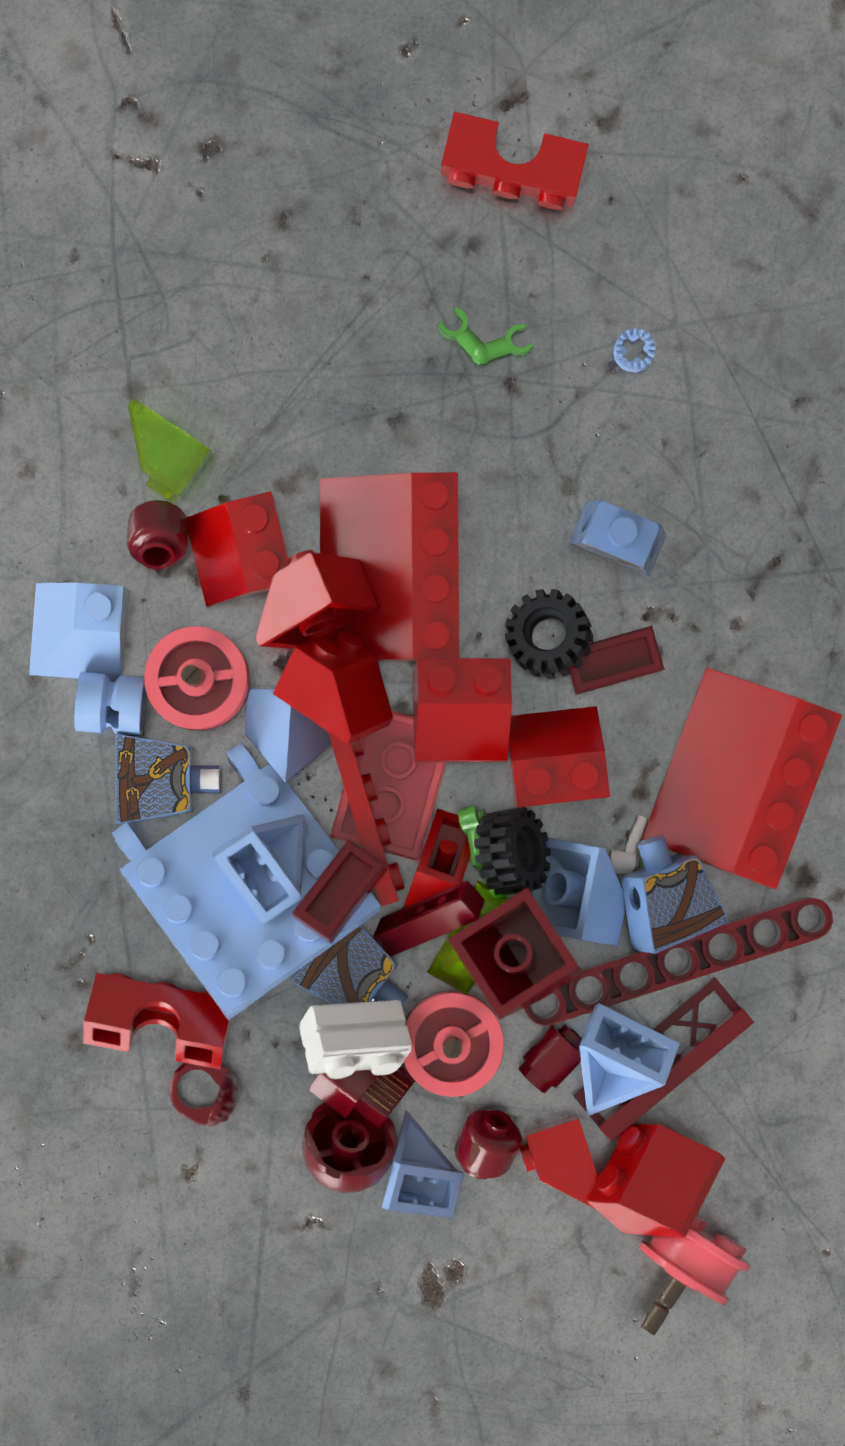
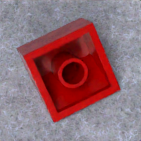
[186,491,289,608]
[255,550,379,649]
[272,630,393,745]
[412,658,512,762]
[509,706,610,808]
[588,1124,726,1238]

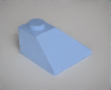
[29,583,129,681]
[530,838,626,946]

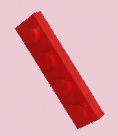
[328,732,405,906]

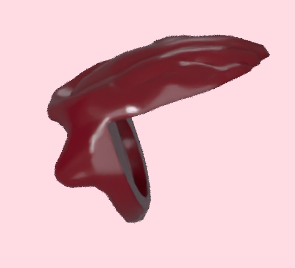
[169,1062,238,1127]

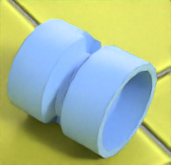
[74,672,147,737]

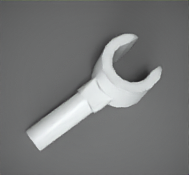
[609,815,648,877]

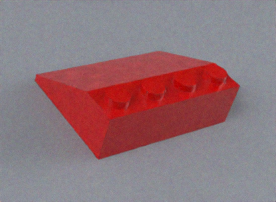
[320,472,459,662]
[641,667,842,890]

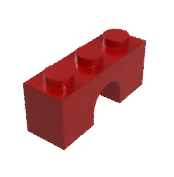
[441,111,589,210]
[83,973,232,1070]

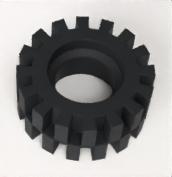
[505,589,593,679]
[474,807,551,896]

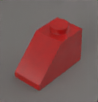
[403,808,471,908]
[520,1114,598,1209]

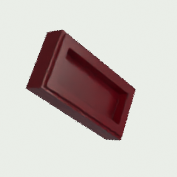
[568,626,665,695]
[292,839,387,944]

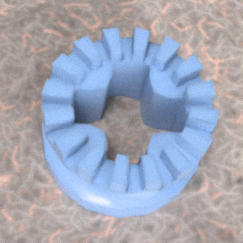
[613,328,656,373]

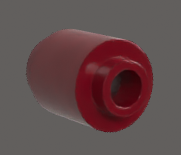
[518,1024,583,1094]

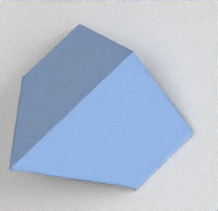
[245,688,332,783]
[212,814,304,924]
[580,1003,680,1116]
[382,1110,464,1218]

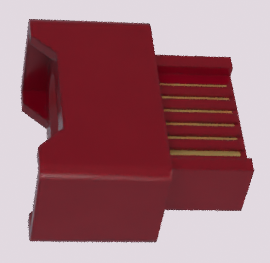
[309,1066,415,1128]

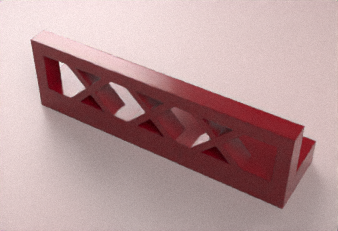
[572,977,755,1142]

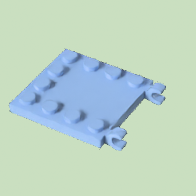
[111,742,381,1020]

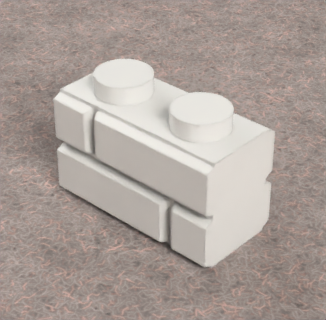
[299,1000,412,1079]

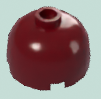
[302,1103,397,1194]

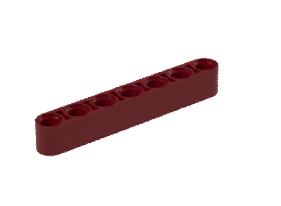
[524,897,833,1026]

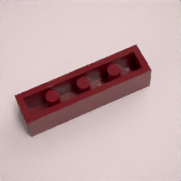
[373,880,486,957]

